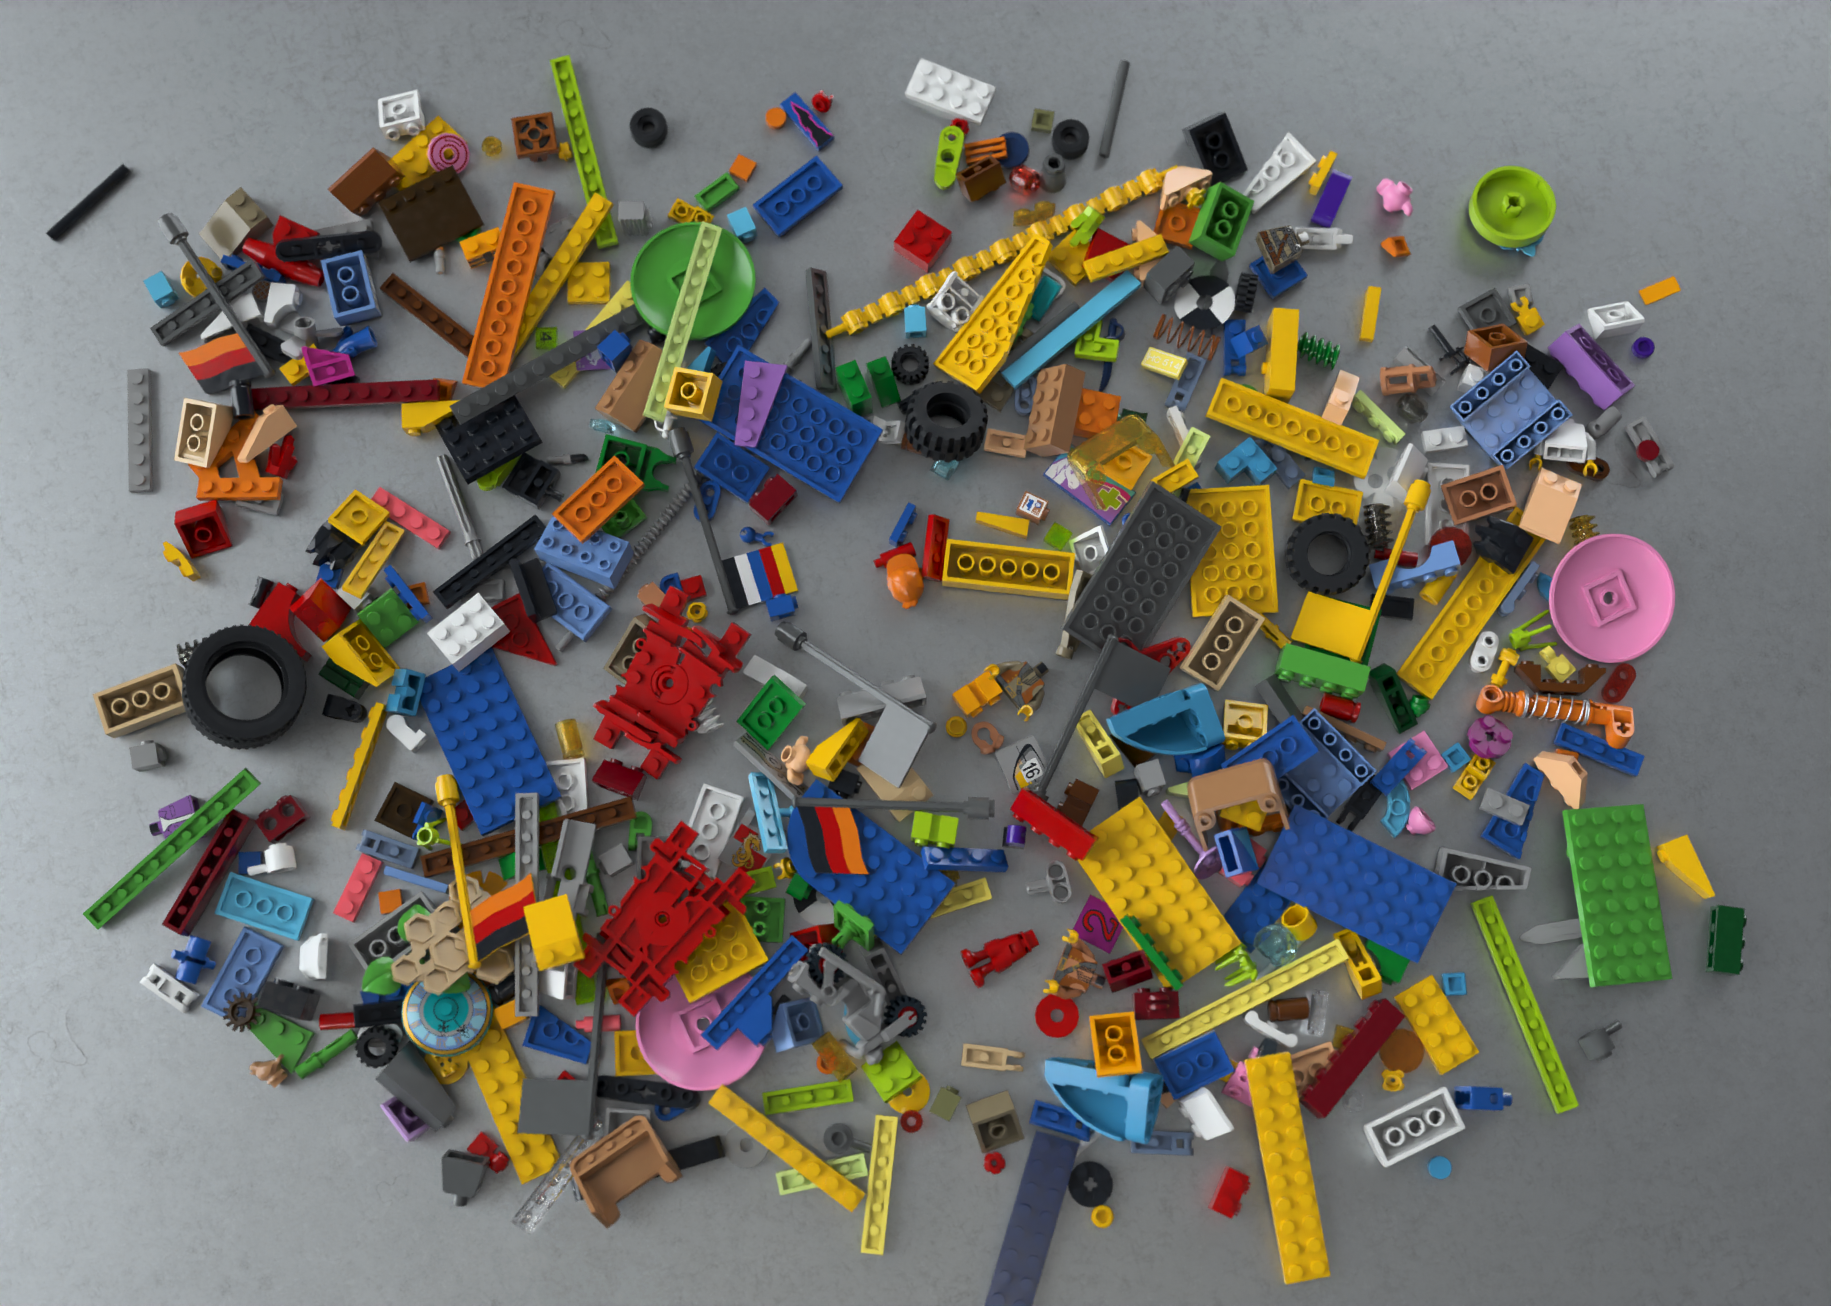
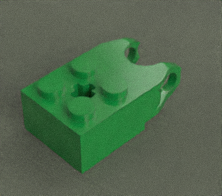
[595,434,677,492]

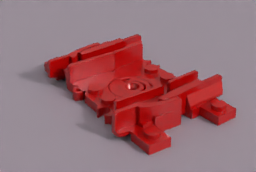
[593,586,752,780]
[573,821,757,1017]

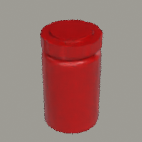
[1319,692,1361,723]

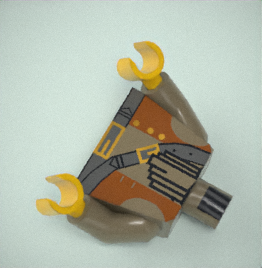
[984,661,1049,722]

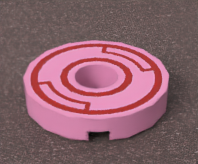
[427,133,470,174]

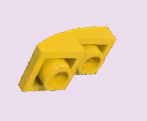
[667,197,715,224]
[163,541,201,582]
[1452,754,1496,800]

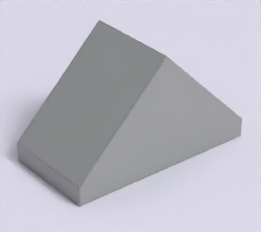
[1552,944,1589,980]

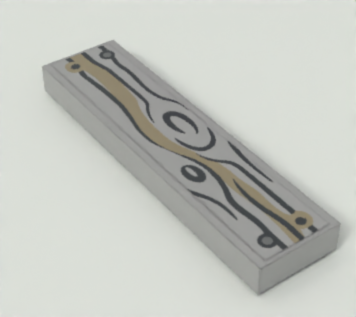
[733,732,809,800]

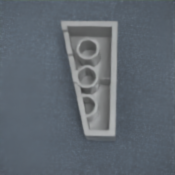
[1434,847,1532,891]

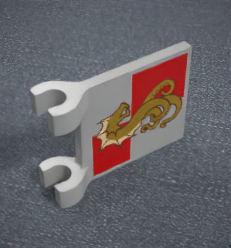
[718,808,786,872]

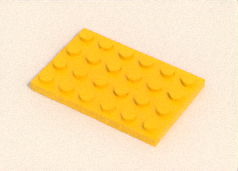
[1187,485,1279,618]

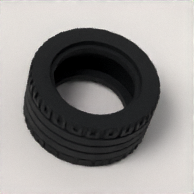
[182,624,307,750]

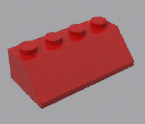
[1010,788,1099,861]

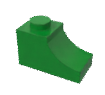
[1364,940,1410,986]

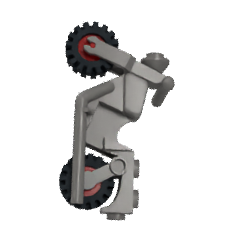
[787,943,927,1065]

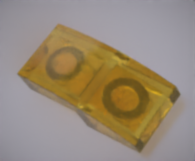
[1013,201,1055,226]
[811,1031,858,1083]

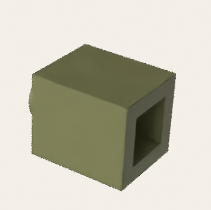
[929,1085,961,1121]

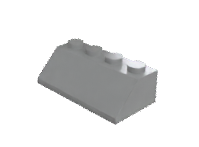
[836,675,926,726]

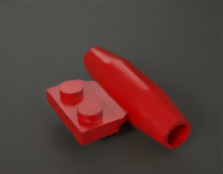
[242,215,325,287]

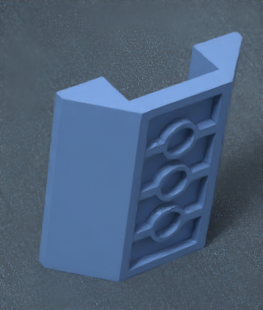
[1449,350,1573,471]
[1277,708,1377,819]

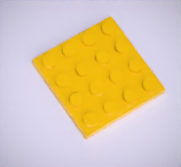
[659,902,769,1004]

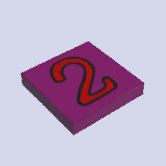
[1072,894,1123,954]

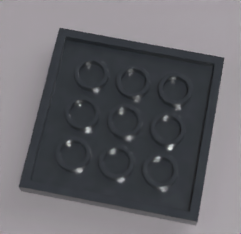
[435,395,543,485]

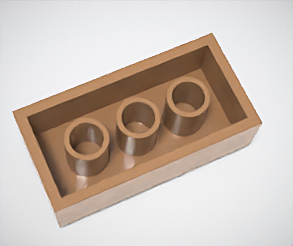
[1024,364,1086,457]

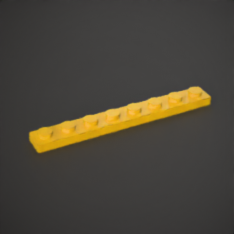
[708,1084,866,1212]

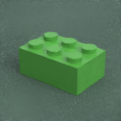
[1188,182,1254,262]

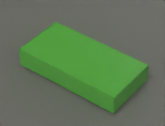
[694,172,740,212]

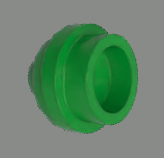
[1409,695,1431,718]

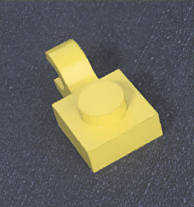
[1539,646,1576,683]

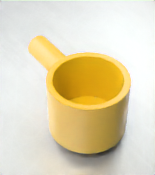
[1282,903,1318,941]

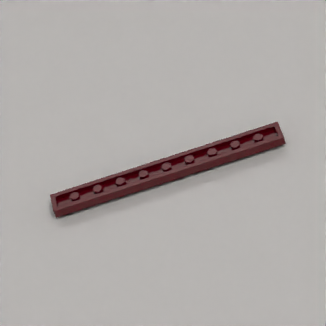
[252,379,440,411]

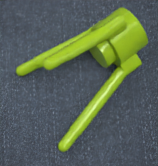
[1509,609,1557,652]
[417,818,462,851]

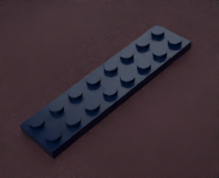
[984,1130,1079,1306]

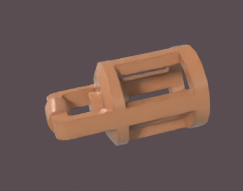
[1380,364,1437,396]

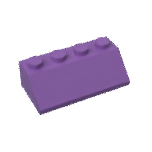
[1548,324,1635,410]

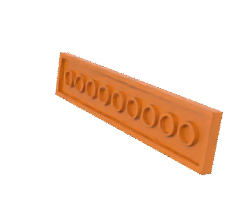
[462,182,556,388]

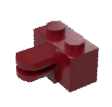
[1132,987,1180,1020]

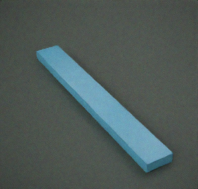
[1001,270,1141,390]

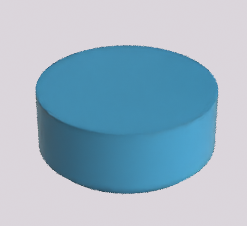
[1427,1156,1452,1179]

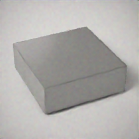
[1507,284,1534,309]

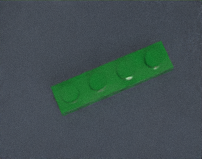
[1120,914,1184,991]

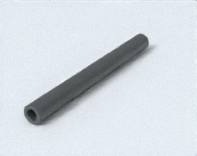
[1099,60,1130,158]
[998,302,1080,373]

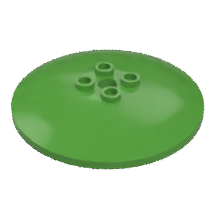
[630,222,756,341]

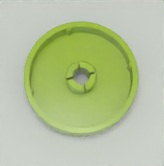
[1469,166,1556,248]

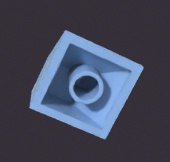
[771,997,826,1053]

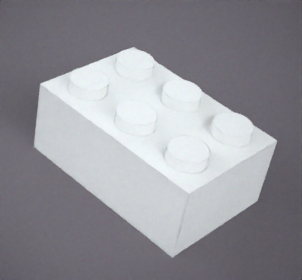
[427,593,510,672]

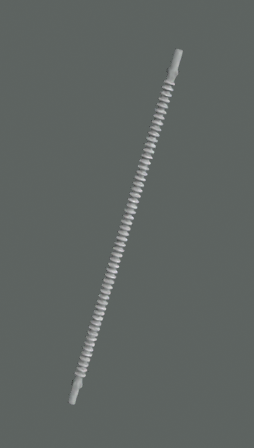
[555,338,812,652]

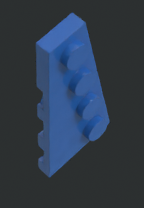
[704,288,779,363]
[1480,763,1545,860]

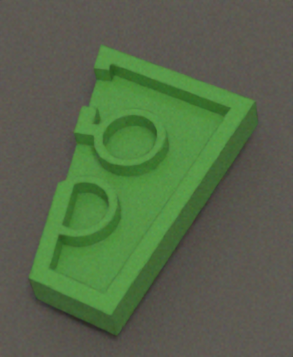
[245,1004,315,1074]

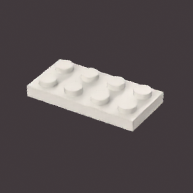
[905,58,996,126]

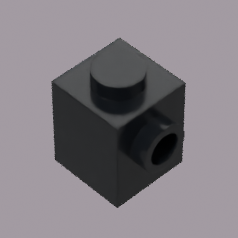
[828,769,863,799]

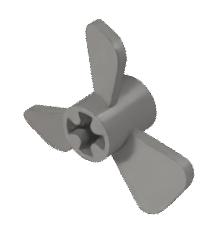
[280,312,343,360]

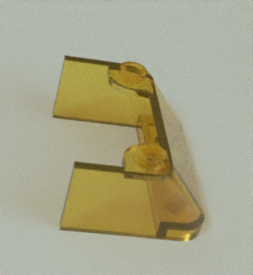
[1067,414,1175,510]

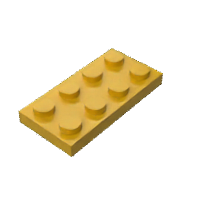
[392,115,468,191]
[1393,975,1480,1075]

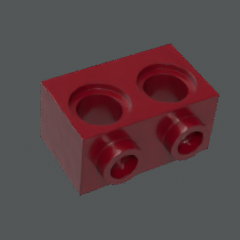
[254,795,311,844]

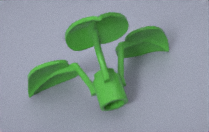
[362,905,471,995]

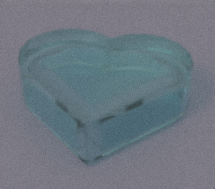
[589,419,615,434]

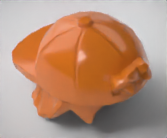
[887,554,924,609]

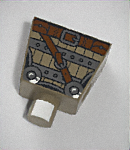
[1255,225,1309,274]

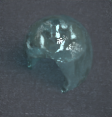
[1253,924,1298,967]

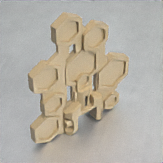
[391,876,515,996]

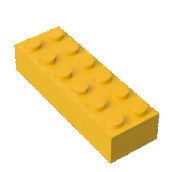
[942,539,1075,600]

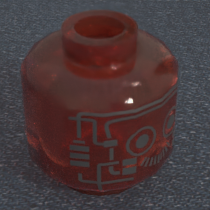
[1009,165,1040,196]

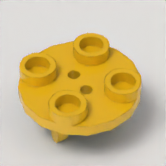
[180,257,223,297]
[424,1053,469,1085]

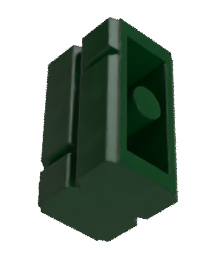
[318,657,370,700]

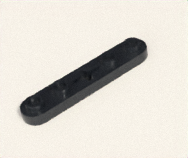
[275,230,382,262]
[596,1075,700,1110]

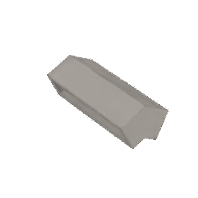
[1393,346,1446,397]

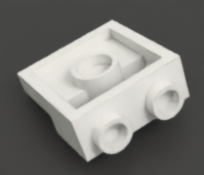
[378,90,425,140]

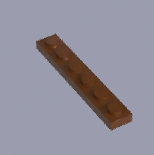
[379,273,474,359]

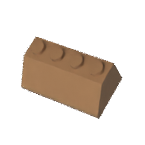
[595,339,662,433]

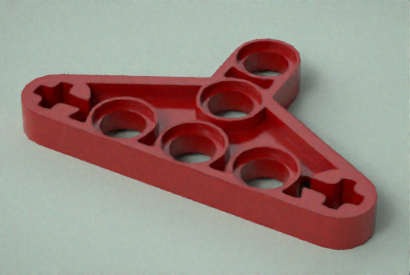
[1110,637,1191,715]

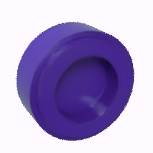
[1632,337,1655,359]

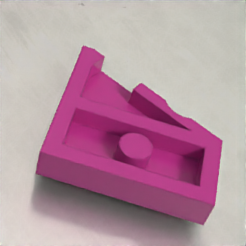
[301,346,355,387]

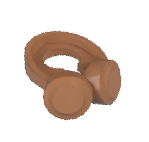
[971,721,1004,754]

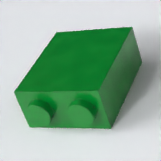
[836,360,873,417]

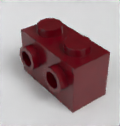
[749,474,798,526]
[1102,949,1153,993]

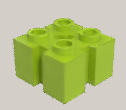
[911,811,959,849]

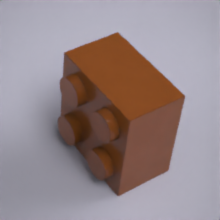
[1464,324,1528,372]

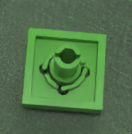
[831,900,875,951]

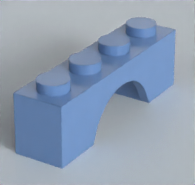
[1369,540,1462,595]

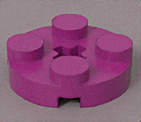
[1467,715,1513,759]

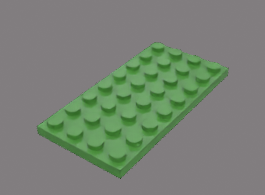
[1562,804,1672,987]

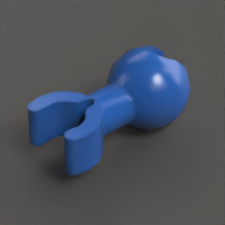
[740,527,774,547]

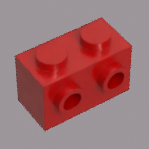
[1208,1166,1251,1219]

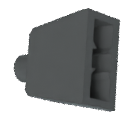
[441,1149,490,1207]

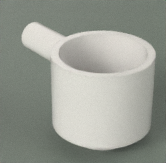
[248,843,297,876]

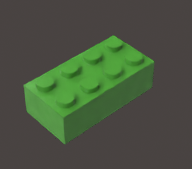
[1273,643,1371,700]

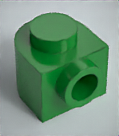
[785,873,813,901]

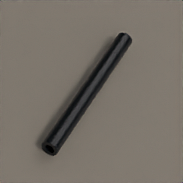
[46,164,131,241]

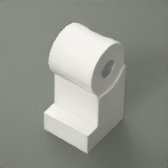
[386,715,430,753]

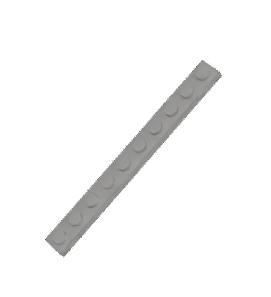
[515,793,539,1017]

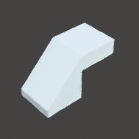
[863,416,905,444]

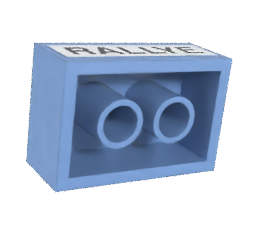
[321,250,381,326]

